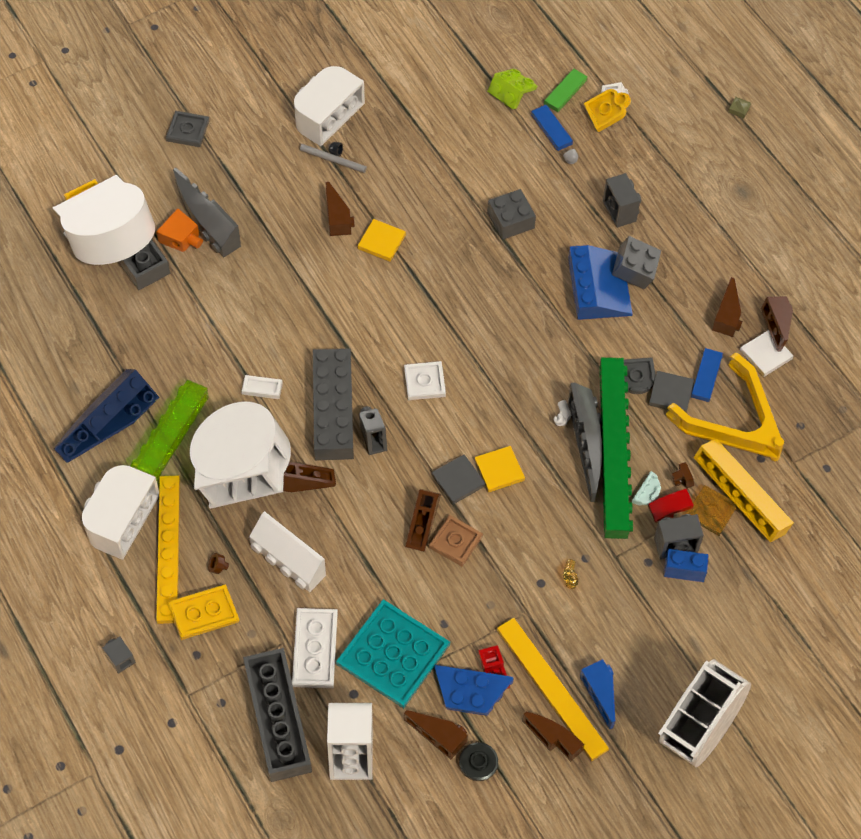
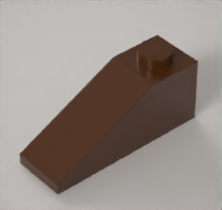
[326,182,355,236]
[712,277,743,337]
[760,296,793,352]
[283,462,336,493]
[405,489,441,552]
[404,710,468,760]

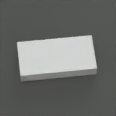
[242,375,283,399]

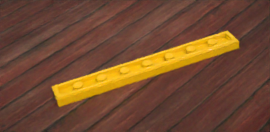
[497,618,609,762]

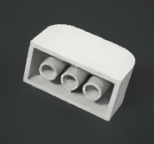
[294,66,365,146]
[82,465,159,560]
[327,703,373,780]

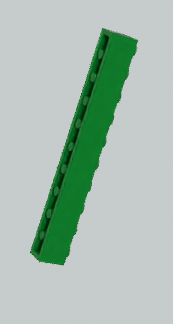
[599,357,633,539]

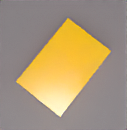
[168,584,240,640]

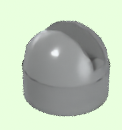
[563,149,578,164]

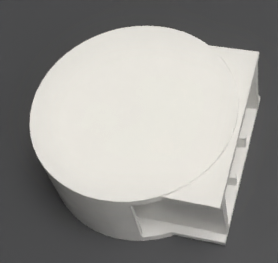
[53,175,155,265]
[190,402,291,509]
[658,659,751,767]

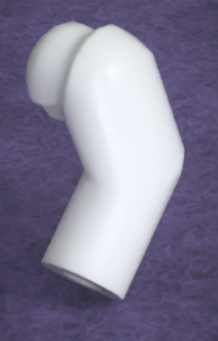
[554,400,571,426]

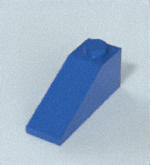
[580,659,615,729]

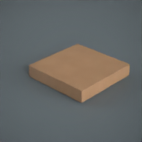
[429,515,483,567]

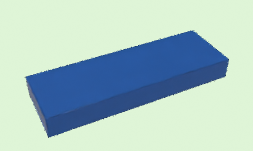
[531,105,573,151]
[691,348,723,402]

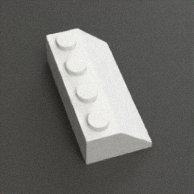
[249,511,326,592]

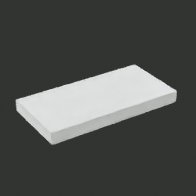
[292,608,338,688]

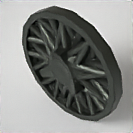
[459,742,498,781]

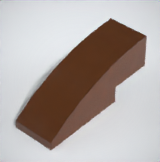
[522,711,585,762]

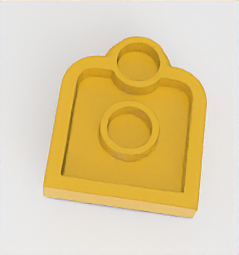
[584,89,631,132]

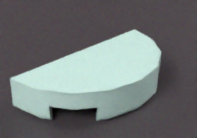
[632,471,661,505]

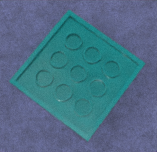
[336,599,450,709]

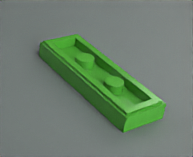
[544,69,588,112]

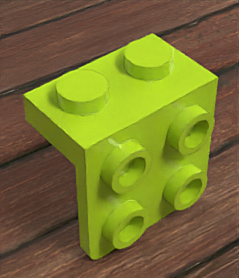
[487,69,538,109]

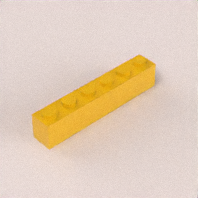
[693,439,794,543]

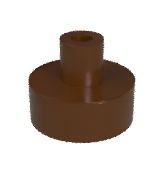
[208,553,229,574]

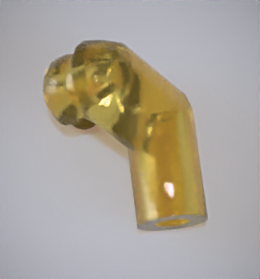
[563,559,579,589]

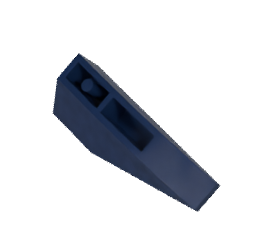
[54,369,160,463]

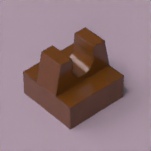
[672,462,694,488]

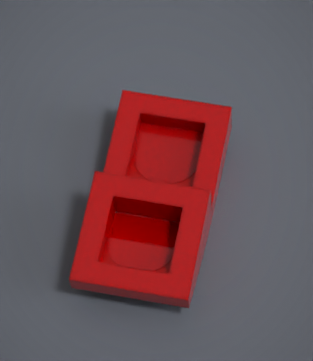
[648,488,694,523]
[478,645,510,689]

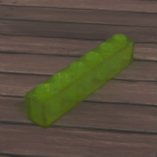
[130,380,209,481]

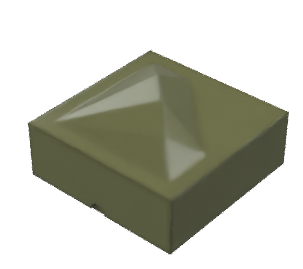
[728,97,751,118]

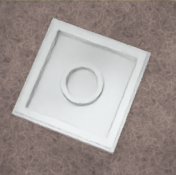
[740,330,793,377]
[404,361,446,400]

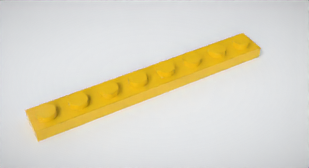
[156,476,180,624]

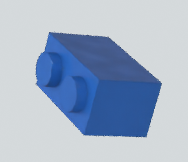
[664,549,709,582]

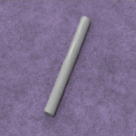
[300,144,367,173]

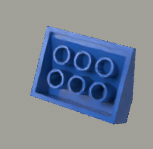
[568,245,633,320]

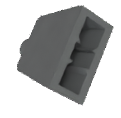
[359,406,388,455]

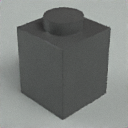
[102,637,136,674]

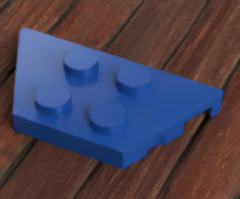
[435,665,514,716]

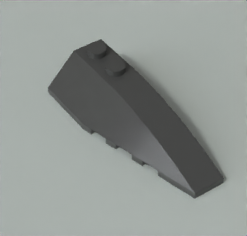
[173,168,241,258]
[568,382,602,502]

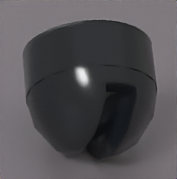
[328,142,343,156]

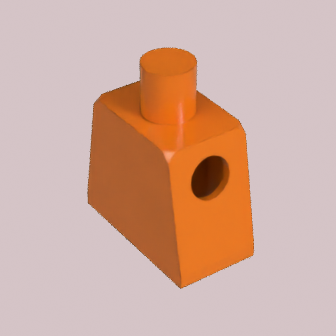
[156,208,203,252]

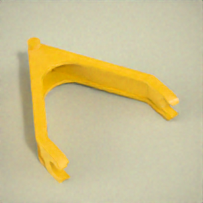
[666,352,784,461]

